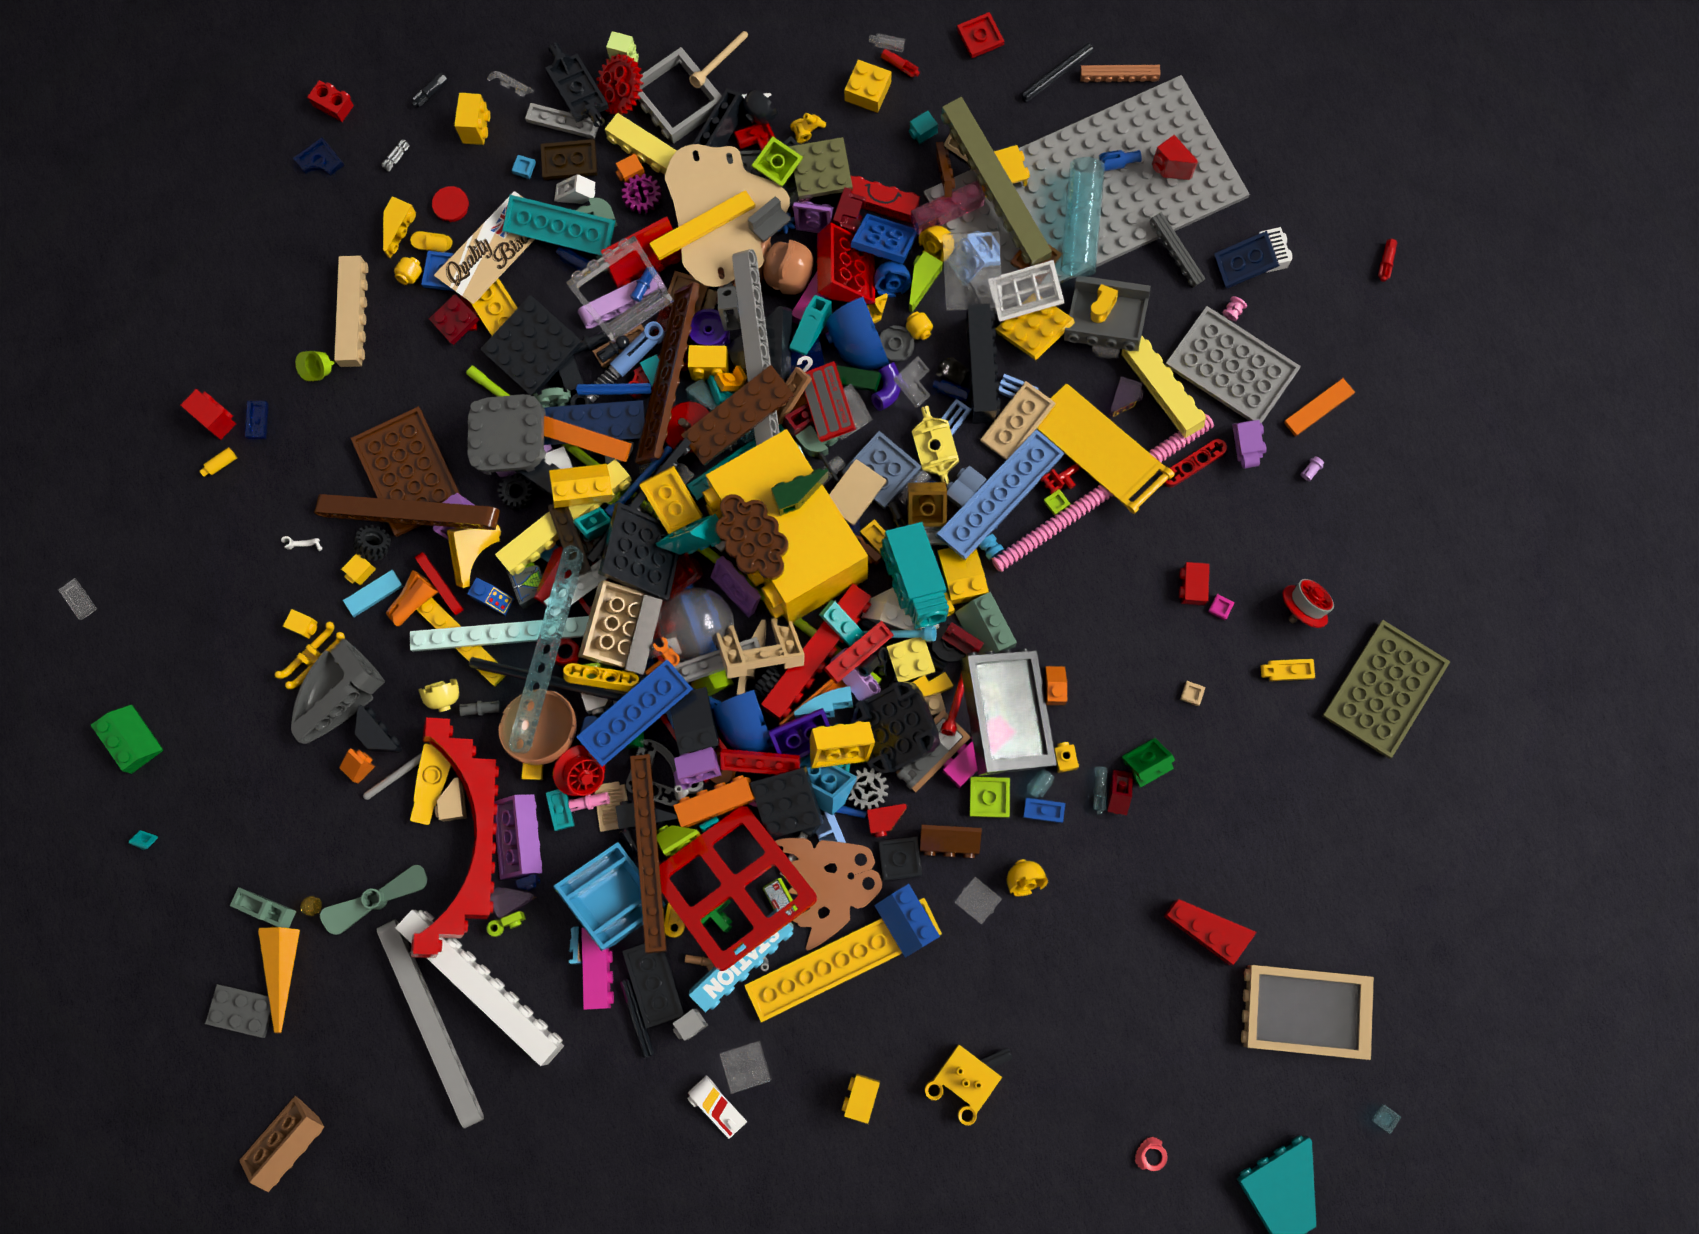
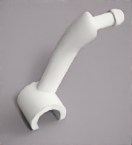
[281,536,322,551]

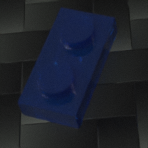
[245,401,268,439]

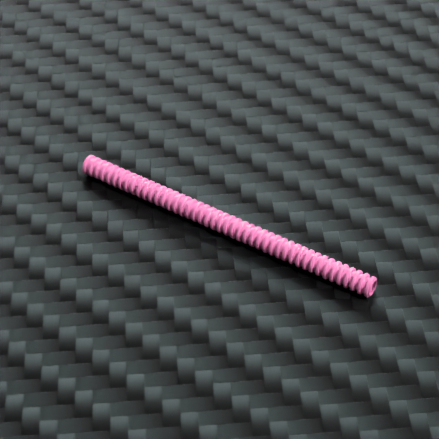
[992,414,1214,572]

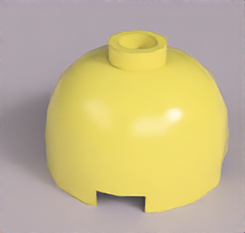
[419,679,459,712]

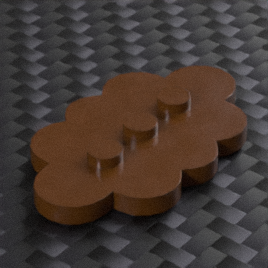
[716,494,789,580]

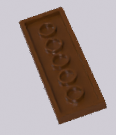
[681,365,795,466]

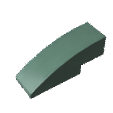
[230,887,296,928]

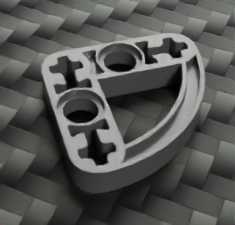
[626,739,679,807]

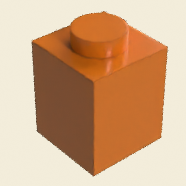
[615,154,645,183]

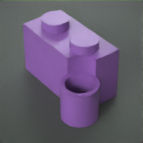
[1232,420,1266,469]
[674,747,721,790]

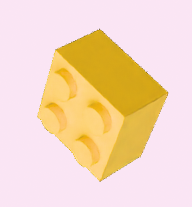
[844,60,891,113]
[454,93,490,145]
[688,345,730,382]
[842,1074,880,1124]

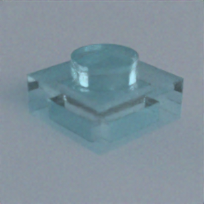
[1371,1104,1401,1134]

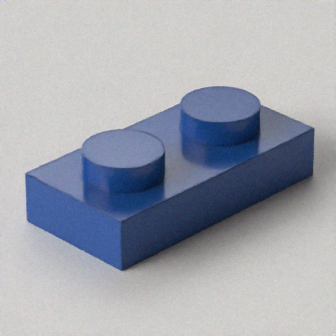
[1023,798,1065,823]

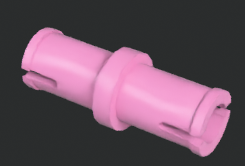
[569,792,610,812]

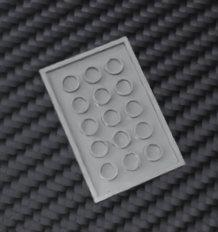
[1165,306,1301,423]

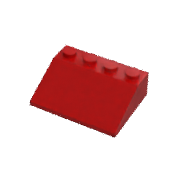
[601,216,682,288]
[817,222,875,305]

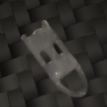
[487,71,534,97]

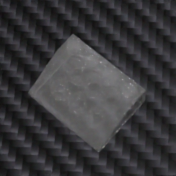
[943,231,1002,311]

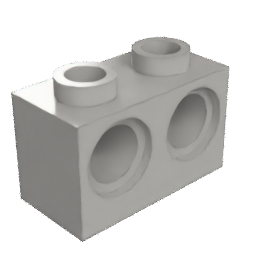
[673,1009,708,1041]

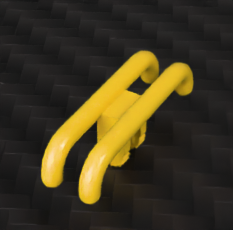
[275,622,345,689]

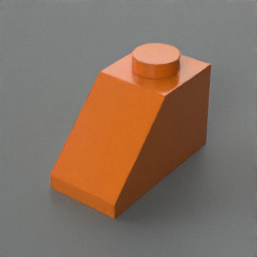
[1045,666,1067,705]

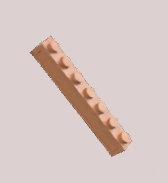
[1080,65,1160,82]

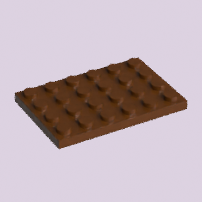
[351,406,461,537]

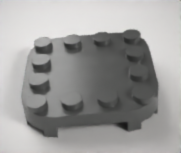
[468,394,546,475]

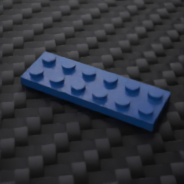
[577,659,693,767]

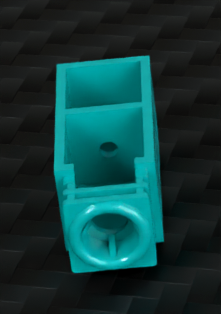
[880,522,949,629]

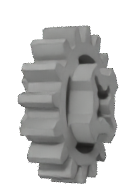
[848,768,889,810]

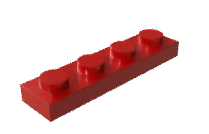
[824,621,894,684]
[720,749,800,775]

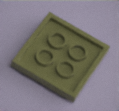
[789,137,853,200]

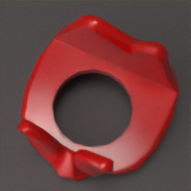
[550,638,580,667]

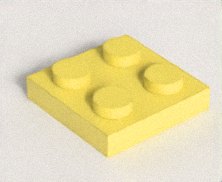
[887,638,936,682]

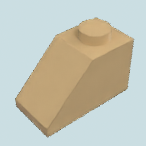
[435,778,467,822]

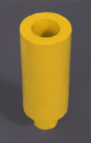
[200,447,237,477]

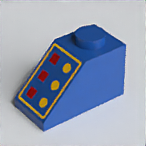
[467,577,514,615]

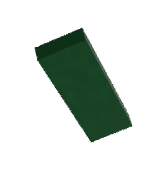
[836,365,881,392]

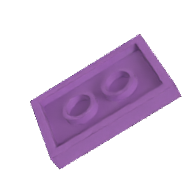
[711,556,761,618]

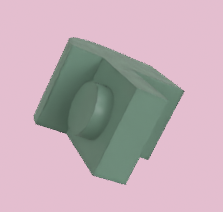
[575,198,617,227]
[795,425,839,457]

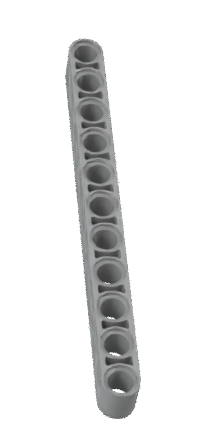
[732,249,780,446]
[377,919,484,1128]

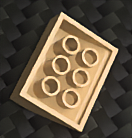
[578,580,652,668]

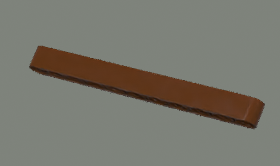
[314,494,500,530]

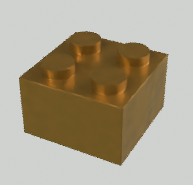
[907,482,947,527]

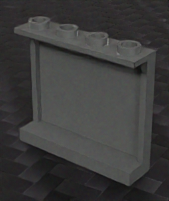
[1064,275,1151,351]

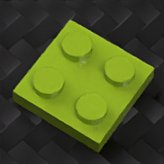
[970,777,1010,818]

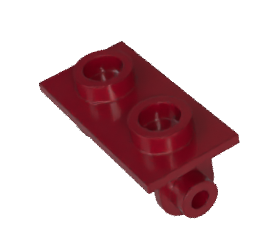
[942,622,984,654]

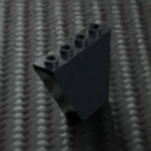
[726,306,792,385]

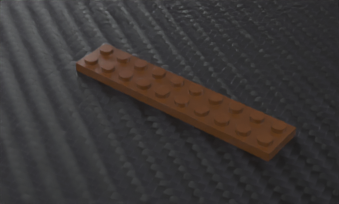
[635,282,700,465]

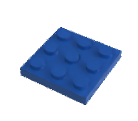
[851,213,919,264]

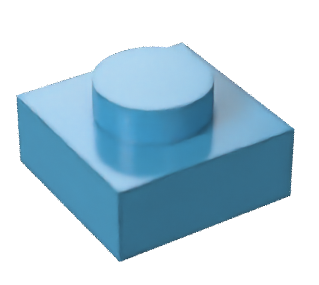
[512,155,536,179]

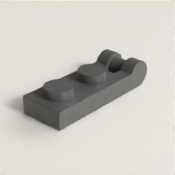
[897,742,949,790]

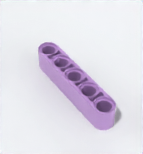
[578,272,667,329]

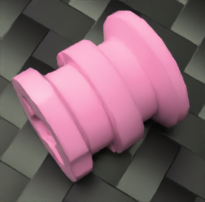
[1222,296,1247,321]

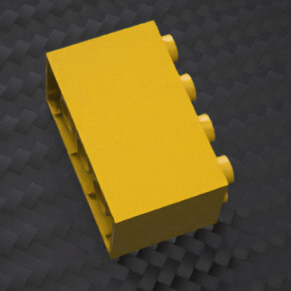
[702,429,868,624]

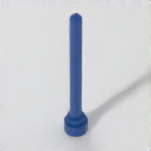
[604,446,672,517]

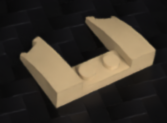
[716,618,804,679]

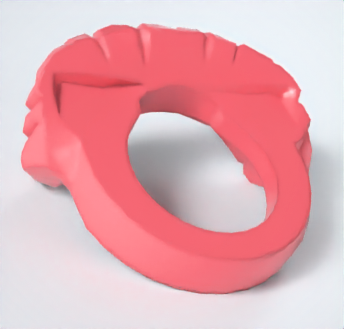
[1135,1137,1167,1171]

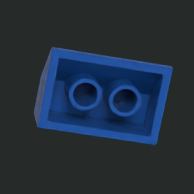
[874,884,940,958]

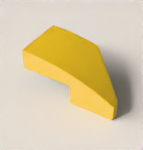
[867,293,888,323]

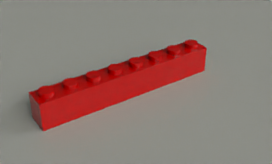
[761,584,872,722]

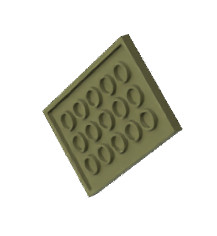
[1322,620,1450,759]

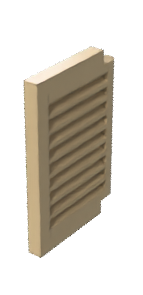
[595,781,628,832]

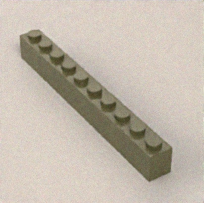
[941,97,1052,266]

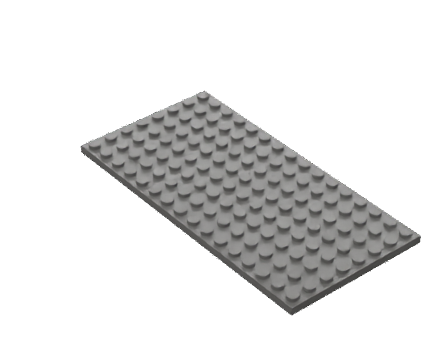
[923,75,1250,314]

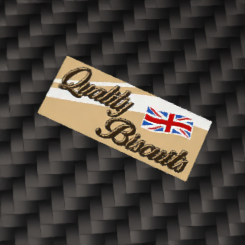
[434,191,535,304]

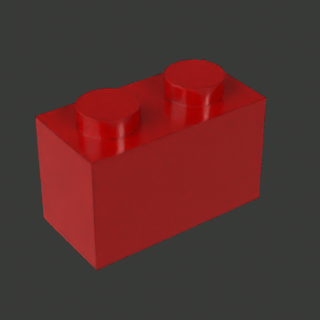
[1179,562,1209,605]

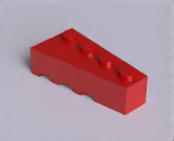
[1164,899,1256,965]

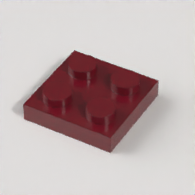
[429,294,480,345]

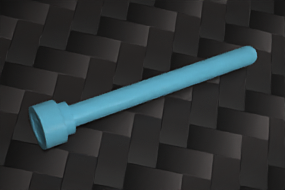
[863,626,937,641]

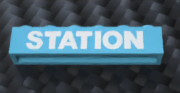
[689,908,793,1012]

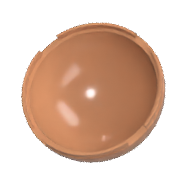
[499,689,577,765]

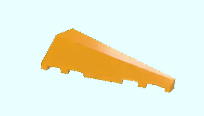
[258,927,300,1033]

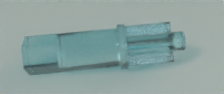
[1093,766,1107,815]

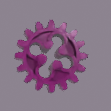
[622,174,662,214]

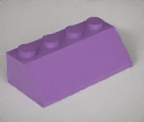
[494,794,542,880]

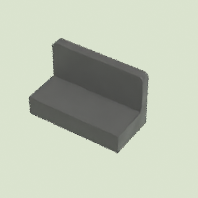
[748,196,790,242]

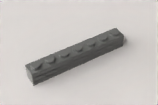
[1150,212,1205,288]

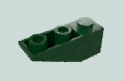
[771,468,828,516]

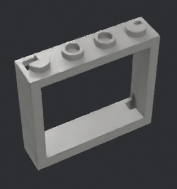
[635,47,722,144]

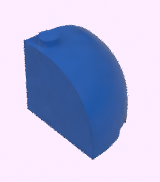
[825,297,889,370]
[712,690,775,753]

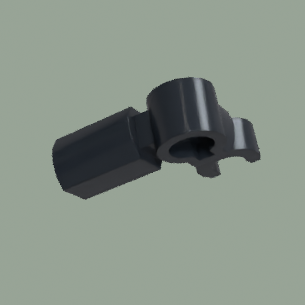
[857,647,893,677]

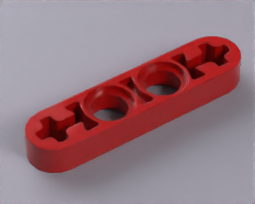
[1163,439,1227,487]
[415,552,464,615]

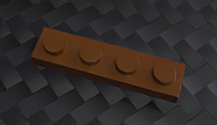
[936,142,955,197]

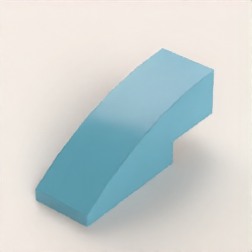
[794,686,853,719]

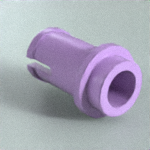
[1301,456,1324,481]

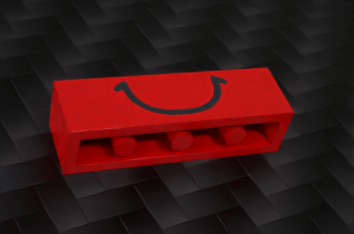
[850,175,920,224]

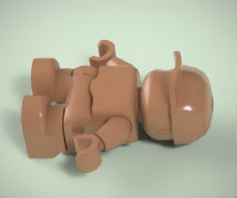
[690,237,814,304]

